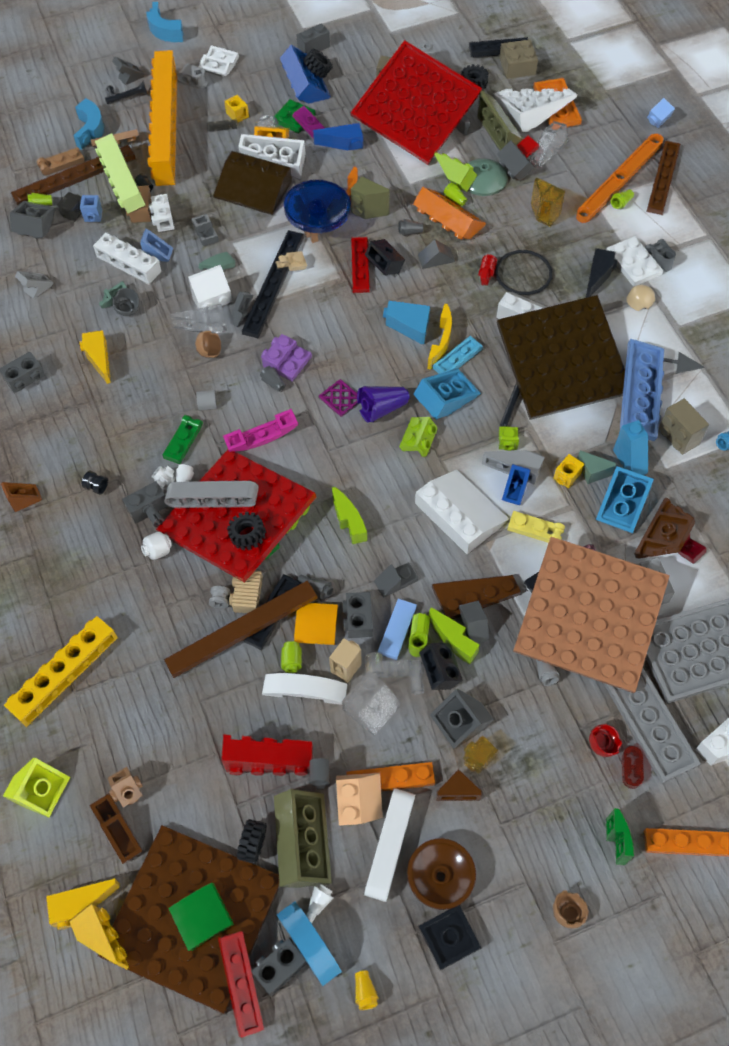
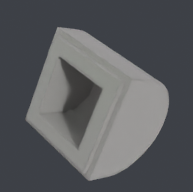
[196,390,217,411]

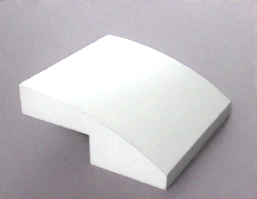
[198,45,239,76]

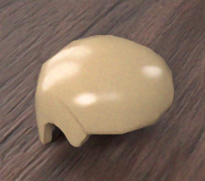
[627,285,655,311]

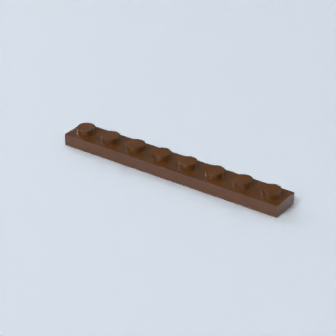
[11,145,136,206]

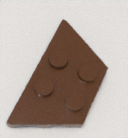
[634,498,695,559]

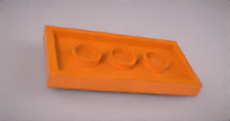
[533,78,582,130]

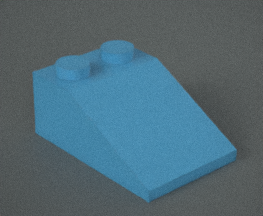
[413,369,480,420]
[596,466,654,533]

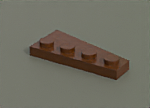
[432,575,521,619]

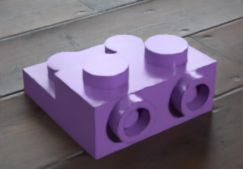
[261,334,312,382]

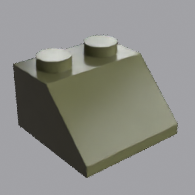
[351,177,390,219]

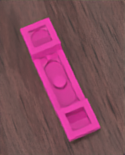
[223,409,298,452]

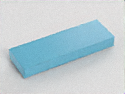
[433,336,483,374]

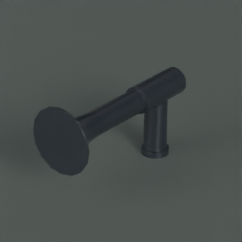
[105,80,148,104]

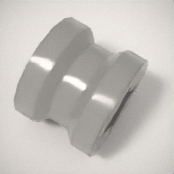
[209,586,231,609]

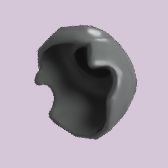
[112,288,139,316]

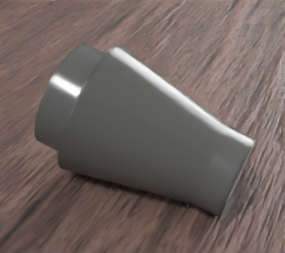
[398,219,423,236]
[260,366,286,392]

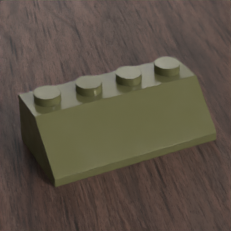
[477,91,523,150]
[274,789,332,888]

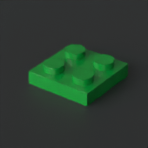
[273,99,316,134]

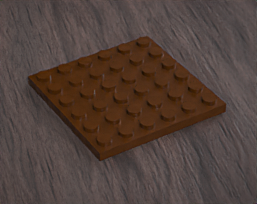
[98,825,280,1014]

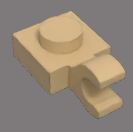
[276,251,307,271]

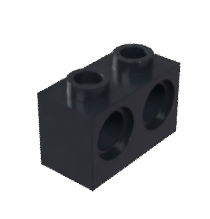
[419,643,463,690]

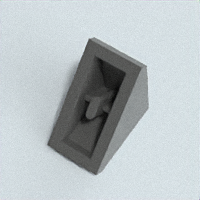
[418,239,455,269]
[459,601,489,643]

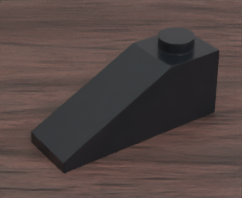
[585,248,618,298]

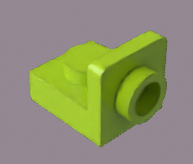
[499,427,519,451]

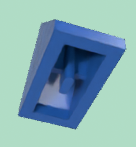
[502,464,531,506]

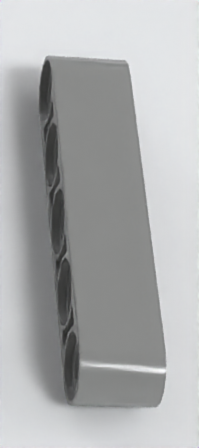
[164,481,259,508]

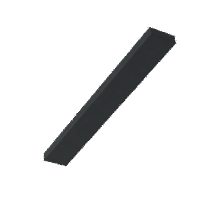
[242,230,304,339]

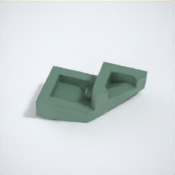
[198,252,236,270]
[99,281,127,308]

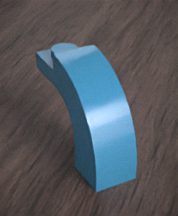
[146,2,183,42]
[73,98,104,150]
[277,901,342,986]

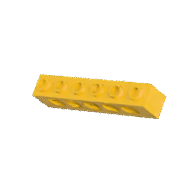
[4,616,118,727]

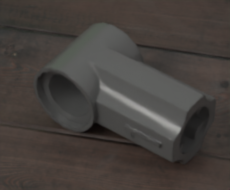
[309,758,330,790]

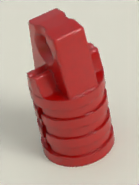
[478,254,497,285]

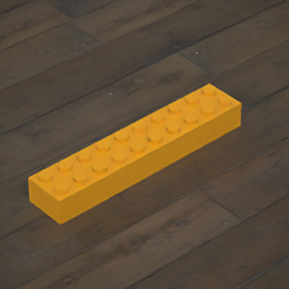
[148,50,177,186]

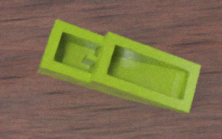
[332,487,367,544]
[429,607,480,665]

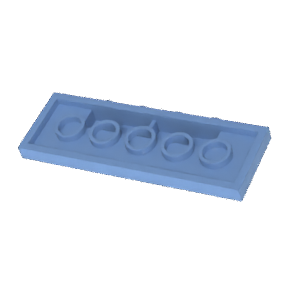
[620,339,664,441]

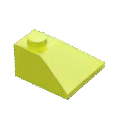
[3,758,70,817]

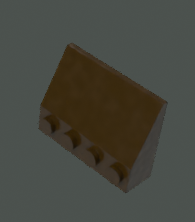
[213,151,292,215]

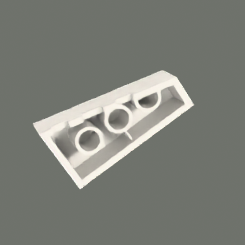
[239,134,306,179]

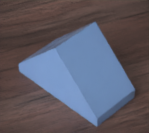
[140,228,173,262]

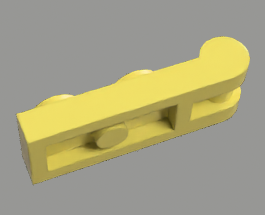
[507,511,565,543]

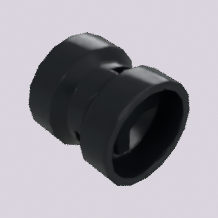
[82,470,108,495]

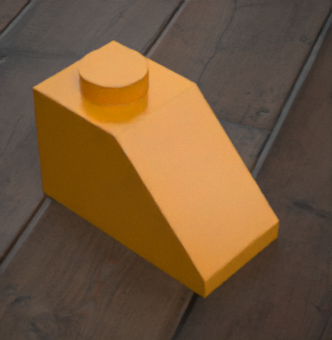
[254,126,289,139]

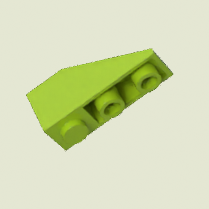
[434,152,477,192]

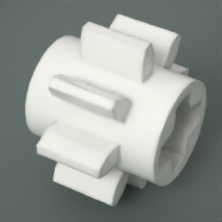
[152,466,176,489]

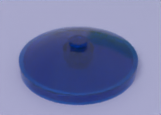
[284,180,351,233]

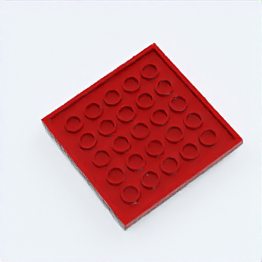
[350,40,482,165]
[156,450,317,583]

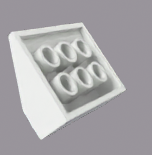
[415,470,509,554]

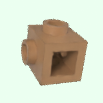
[108,767,143,807]

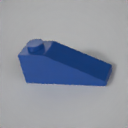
[313,123,363,151]

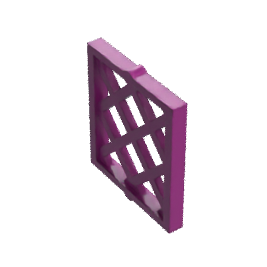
[319,379,358,417]

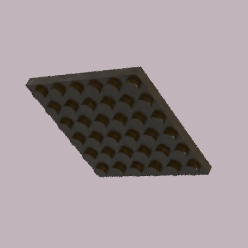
[496,295,625,420]

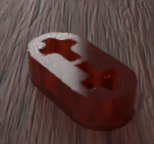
[621,746,644,789]

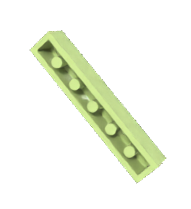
[95,133,146,213]

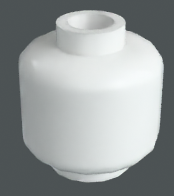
[141,532,172,560]

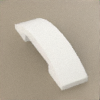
[262,673,347,705]

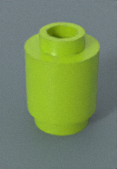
[281,641,302,674]

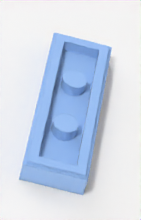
[378,599,417,660]

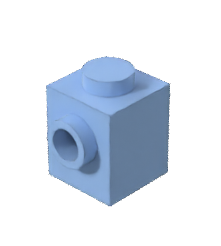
[647,98,675,128]

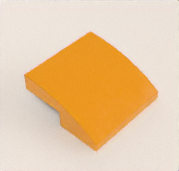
[294,603,338,645]

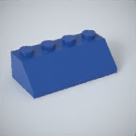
[280,45,331,104]

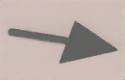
[663,352,704,374]

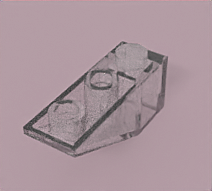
[528,121,569,168]

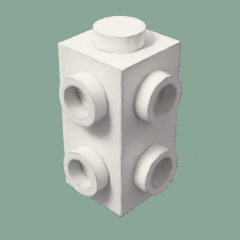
[149,194,174,232]

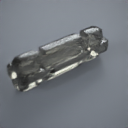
[207,119,238,132]

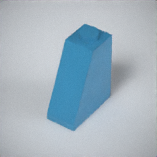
[383,301,430,344]
[613,420,648,475]

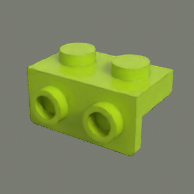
[399,417,437,457]

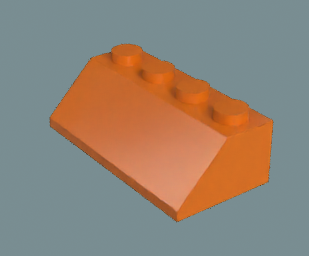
[413,186,486,240]

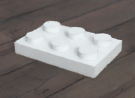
[606,236,663,287]

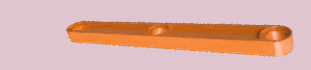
[576,134,663,223]

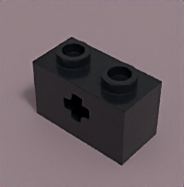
[365,239,405,276]

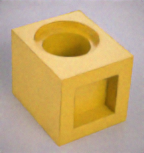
[224,95,249,124]
[553,454,584,488]

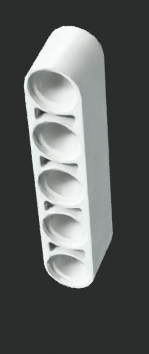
[364,788,415,902]

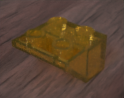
[531,177,565,227]

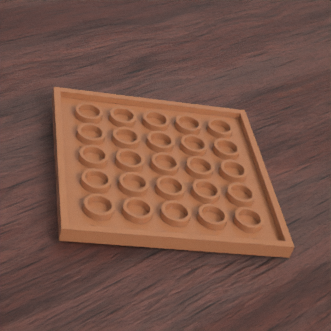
[513,537,670,693]

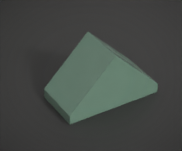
[577,450,616,484]

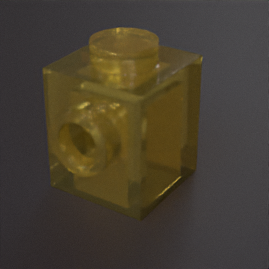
[463,735,498,774]

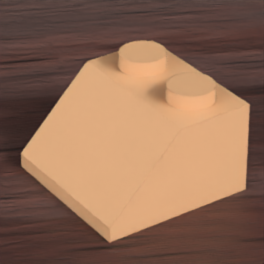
[336,773,383,825]

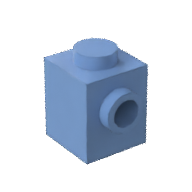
[80,195,103,222]

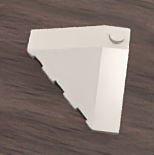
[493,89,577,132]

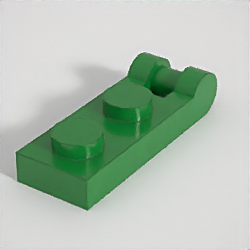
[162,415,203,464]

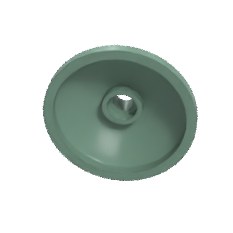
[468,158,508,196]

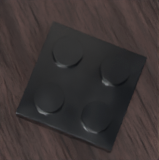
[418,905,482,971]

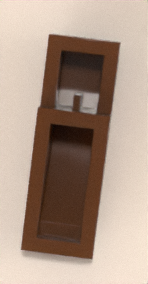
[89,793,142,864]

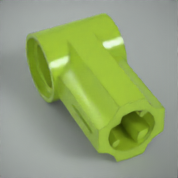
[408,613,430,657]

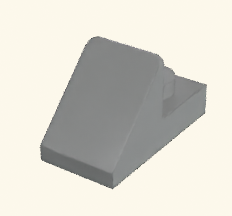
[15,271,53,298]

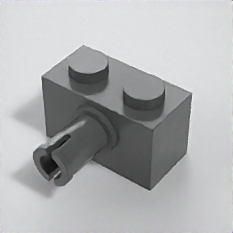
[122,481,168,527]

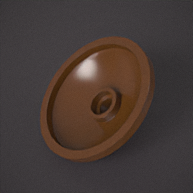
[407,838,476,910]

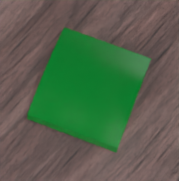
[606,808,634,865]
[169,883,234,951]

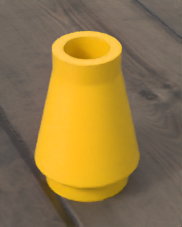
[354,970,379,1010]

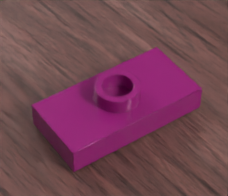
[292,106,325,138]

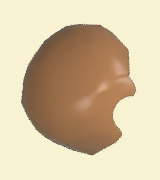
[195,331,221,358]
[553,890,589,929]

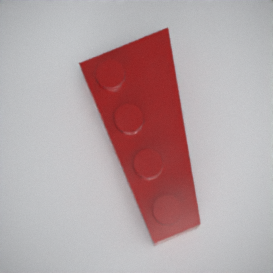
[221,734,313,776]

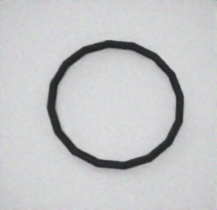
[495,250,552,295]

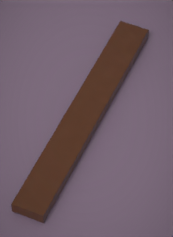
[164,580,318,678]

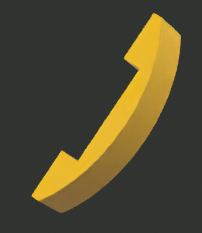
[427,304,452,370]

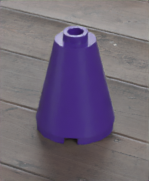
[357,386,410,423]

